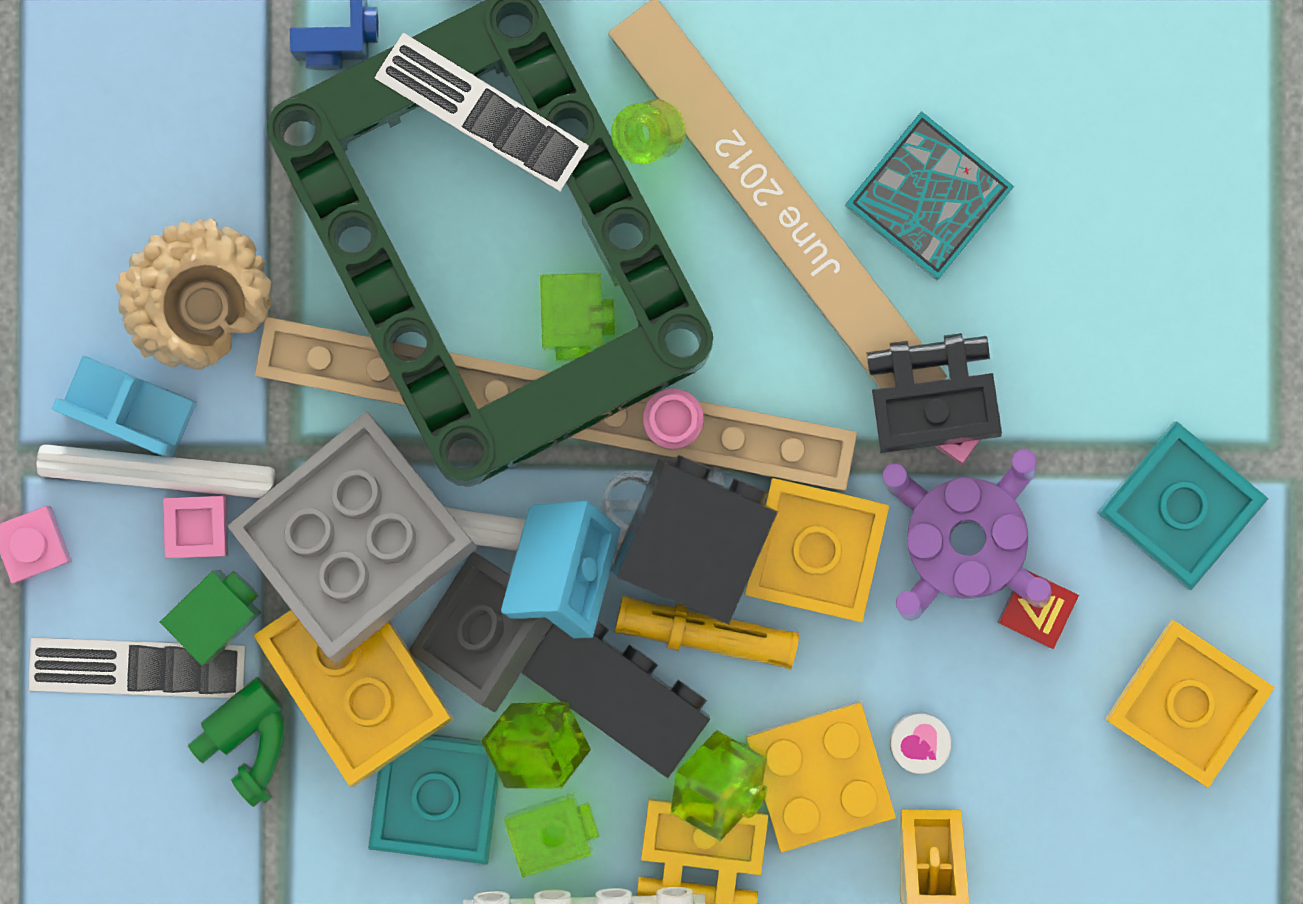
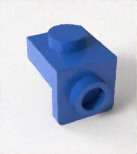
[290,0,379,70]

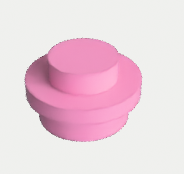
[643,388,704,449]

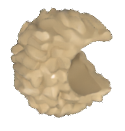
[116,218,273,370]

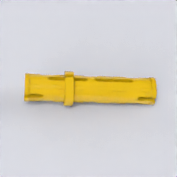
[615,595,799,670]

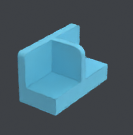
[51,356,197,457]
[501,501,621,638]

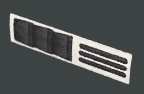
[375,33,589,191]
[29,638,246,698]

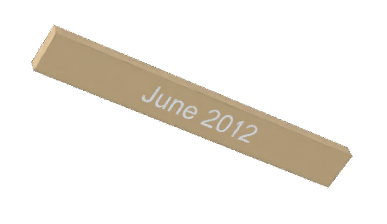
[608,0,948,389]

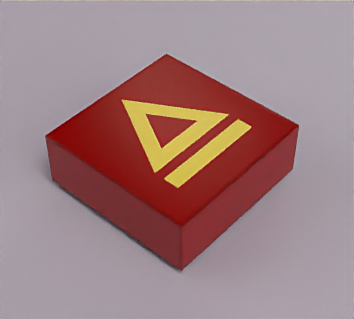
[997,569,1079,649]

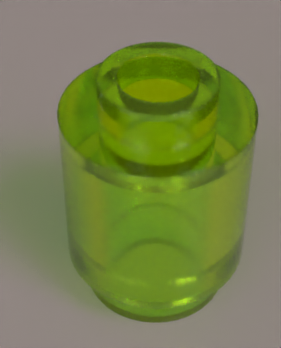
[611,99,685,164]

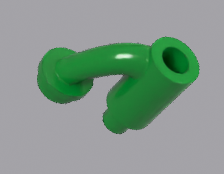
[188,677,284,807]

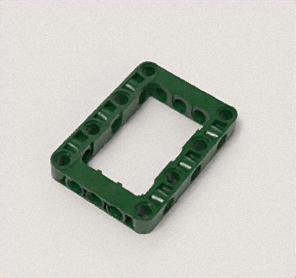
[267,0,713,487]

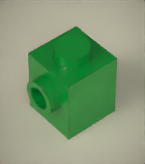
[160,570,262,666]

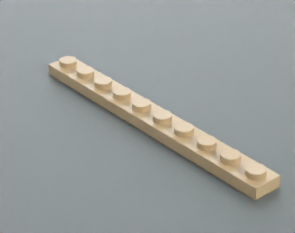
[254,317,857,491]

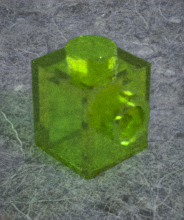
[540,273,615,361]
[481,702,591,789]
[670,730,767,841]
[503,792,600,878]

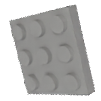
[227,411,478,665]

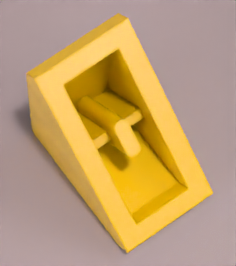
[900,809,969,904]

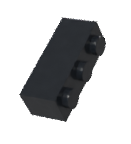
[521,620,710,778]

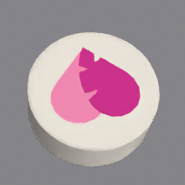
[890,713,951,774]

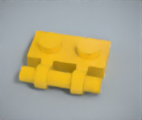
[636,798,769,904]

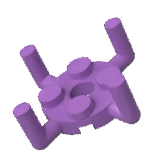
[883,449,1051,621]

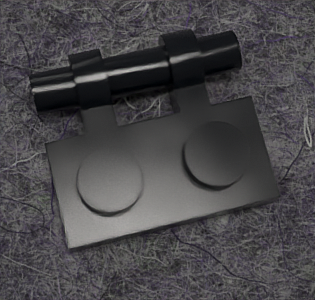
[866,333,1002,453]

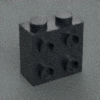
[611,455,778,625]

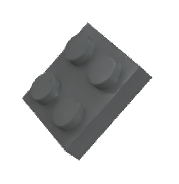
[409,552,553,713]

